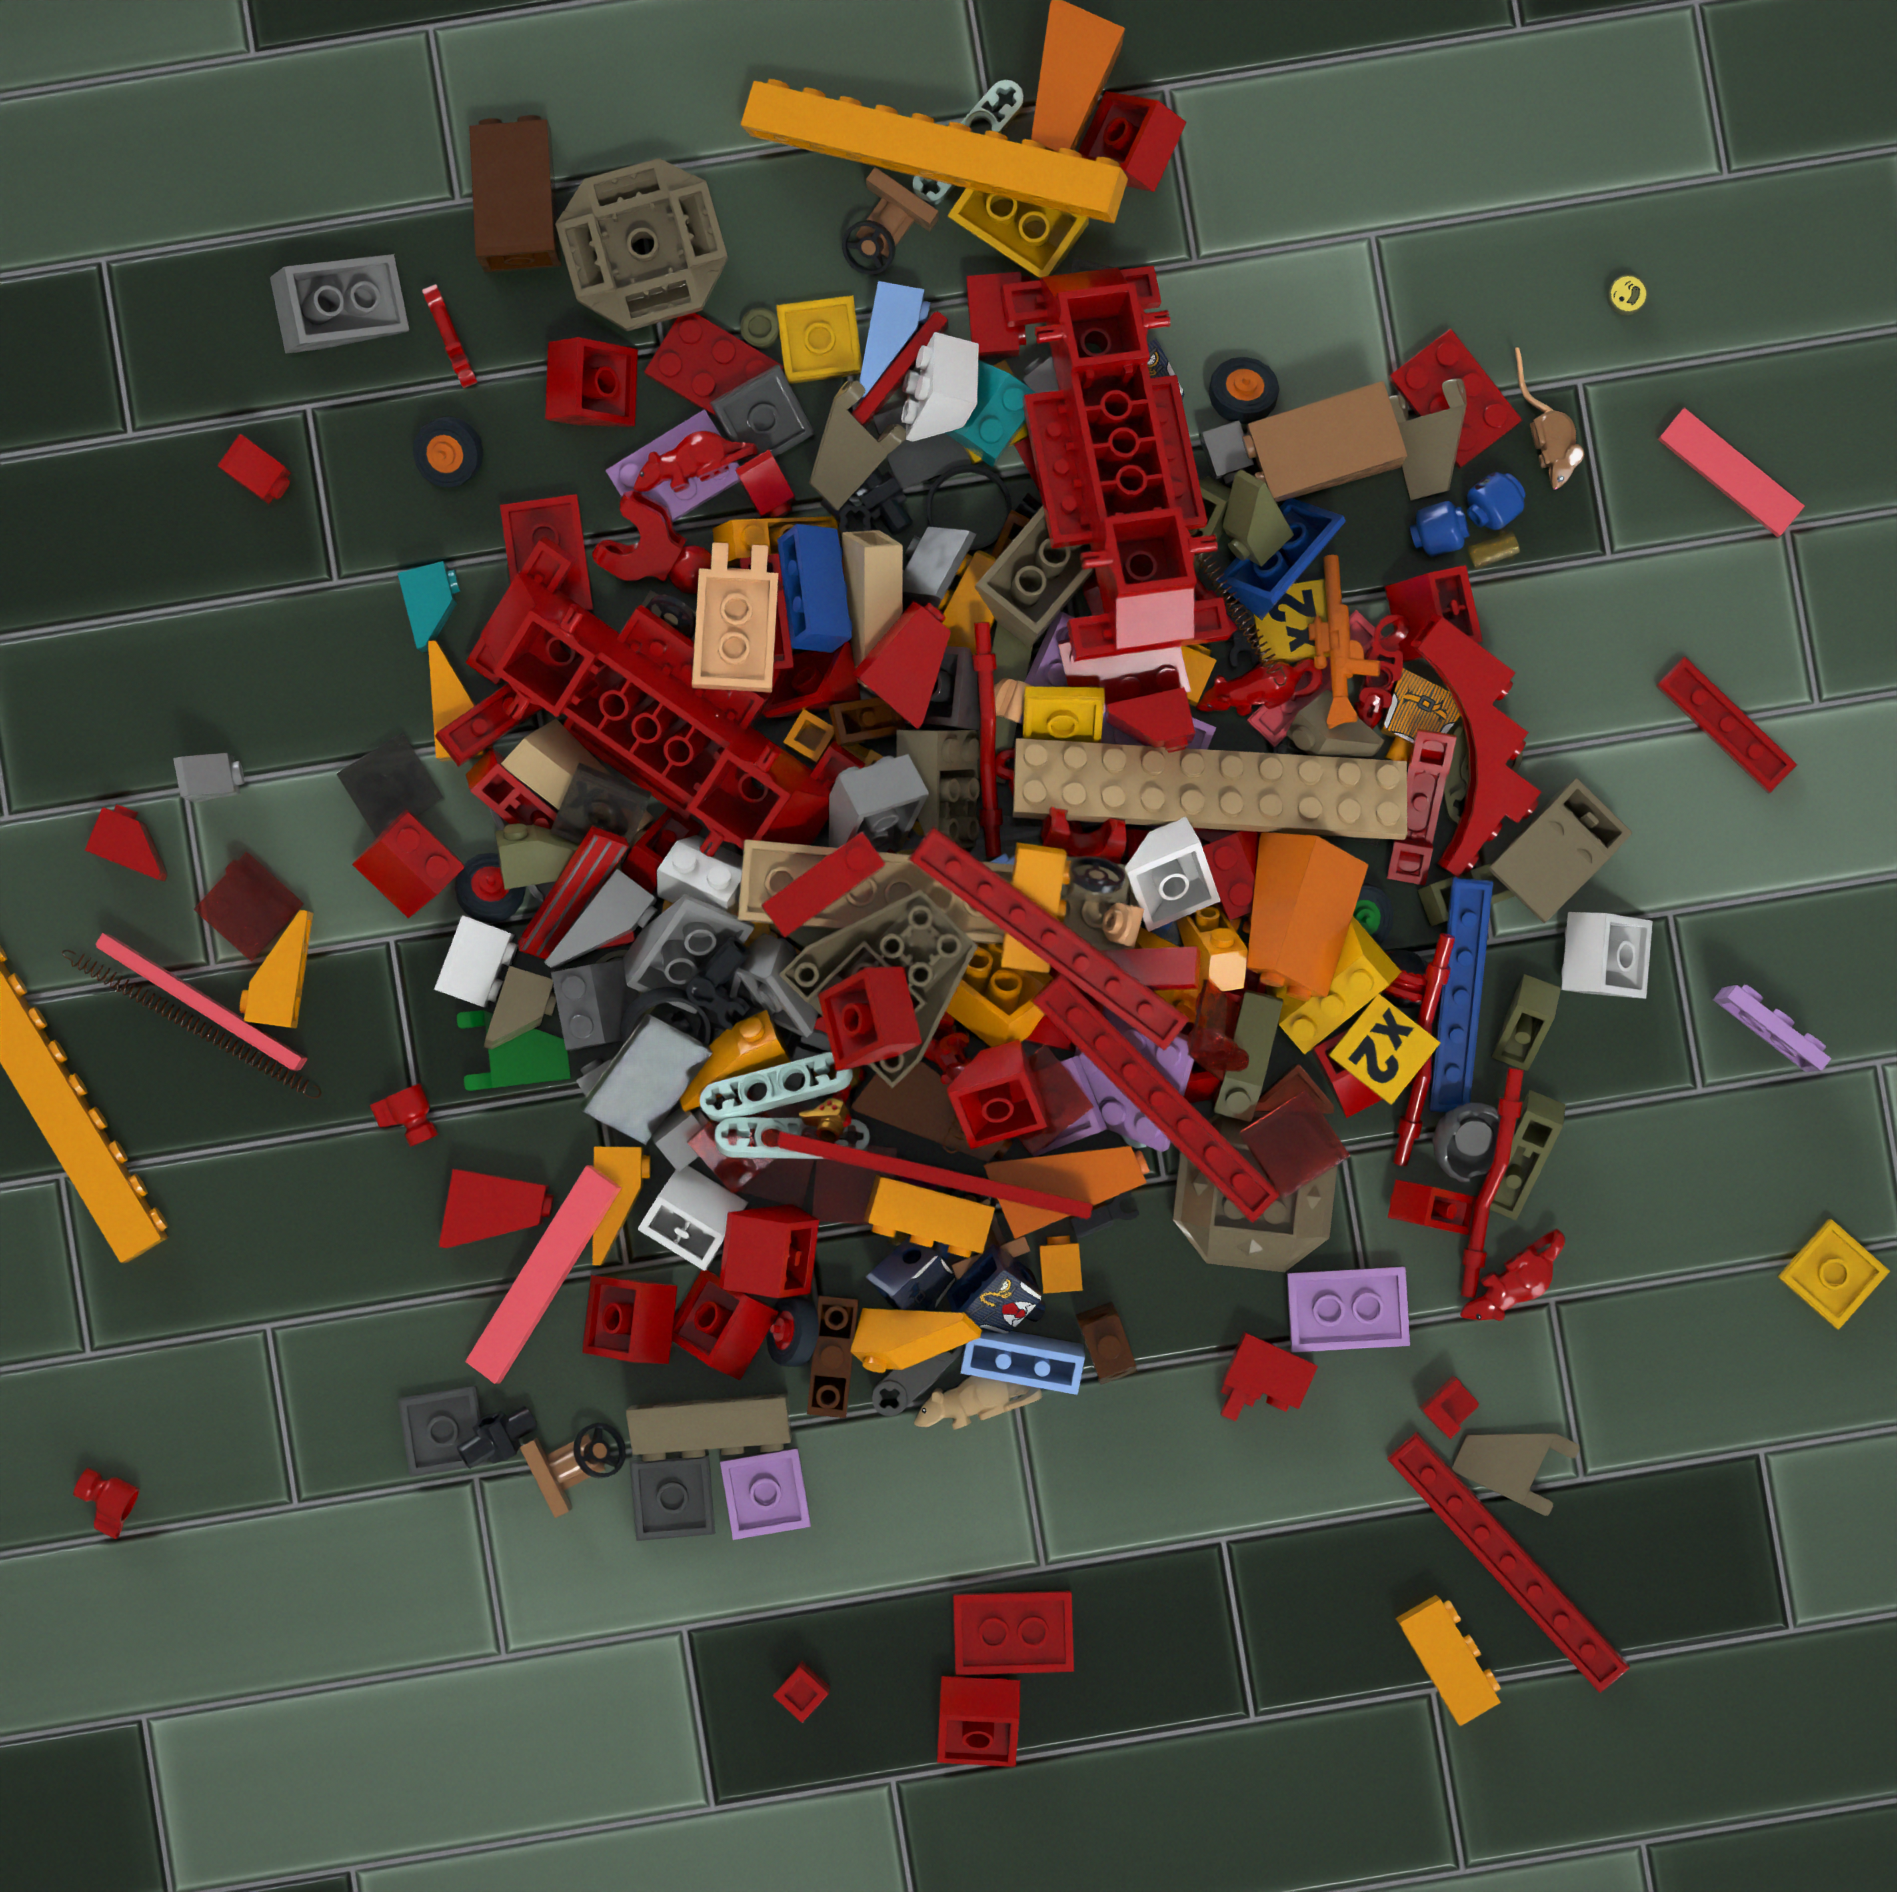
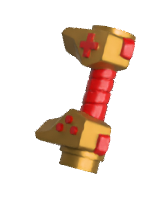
[799,1064,866,1142]

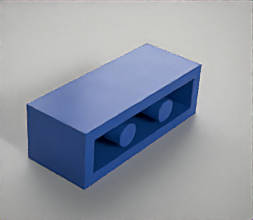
[777,524,852,653]

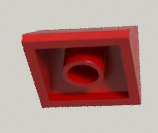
[762,641,861,718]

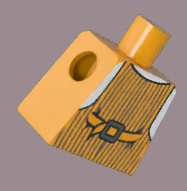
[1380,668,1460,764]

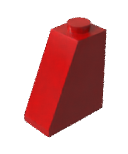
[852,601,951,729]
[439,1169,554,1248]

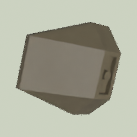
[779,889,978,1088]

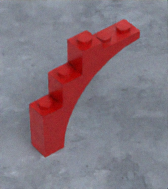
[1410,614,1541,877]

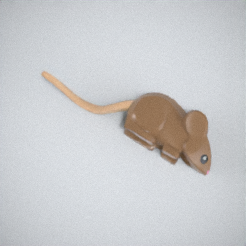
[1515,347,1584,490]

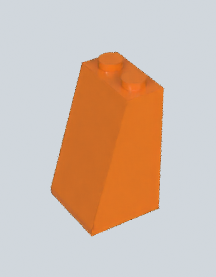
[1031,0,1125,152]
[1247,832,1368,1001]
[983,1146,1150,1239]

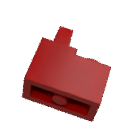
[966,272,1031,360]
[1220,1331,1318,1422]

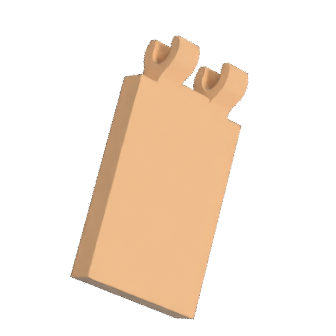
[692,543,778,692]

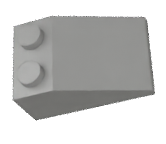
[270,254,409,354]
[829,754,929,853]
[623,894,755,1014]

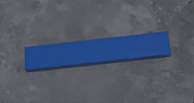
[1429,877,1493,1112]

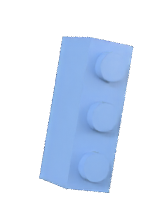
[961,1327,1085,1395]

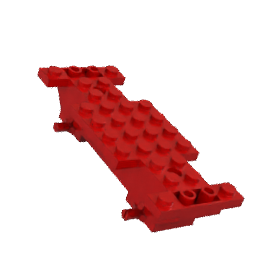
[1000,266,1231,662]
[465,536,866,857]

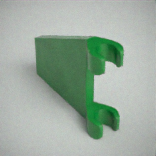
[457,1010,571,1091]

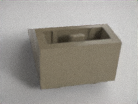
[897,729,980,848]
[1488,778,1633,923]

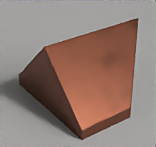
[1255,1064,1334,1114]

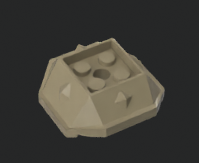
[555,158,728,331]
[1172,1111,1338,1272]

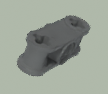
[872,1344,964,1416]

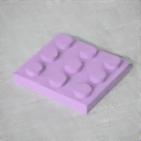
[1074,1006,1199,1152]

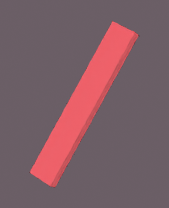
[95,933,308,1071]
[465,1166,622,1384]

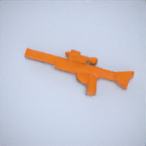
[1308,555,1381,729]

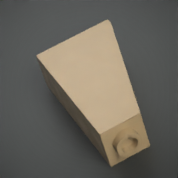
[842,530,903,692]
[501,718,654,849]

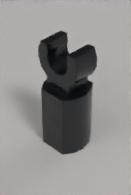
[1068,1191,1139,1239]

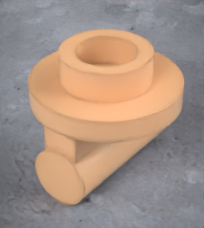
[994,678,1033,723]
[1102,903,1145,947]

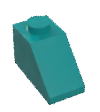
[398,561,461,653]

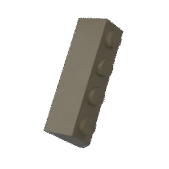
[975,506,1095,648]
[626,1393,792,1461]

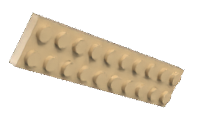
[1013,738,1407,840]
[737,840,1138,951]

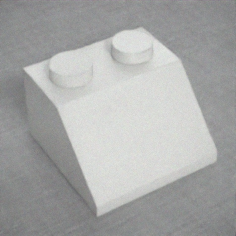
[1124,817,1221,932]
[657,835,743,915]
[1561,912,1653,999]
[434,915,518,1008]

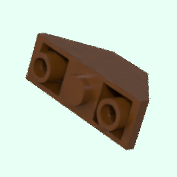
[807,1296,858,1418]

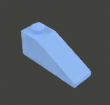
[858,281,931,403]

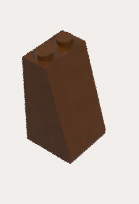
[469,115,562,272]
[851,1060,1013,1162]

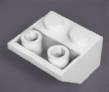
[901,332,979,441]
[638,1165,748,1271]

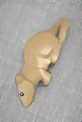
[914,1375,1042,1430]

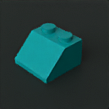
[945,360,1036,468]

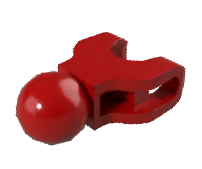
[592,491,712,594]
[1041,807,1127,864]

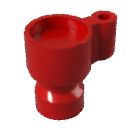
[369,1083,439,1147]
[73,1467,140,1539]

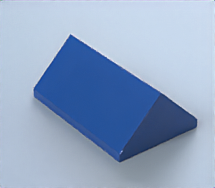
[1217,498,1346,620]

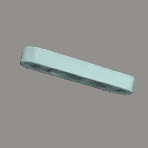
[913,80,1023,206]
[700,1052,852,1122]
[715,1117,870,1159]

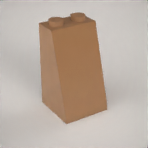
[1242,381,1407,502]

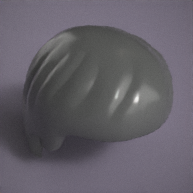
[1433,1102,1501,1182]

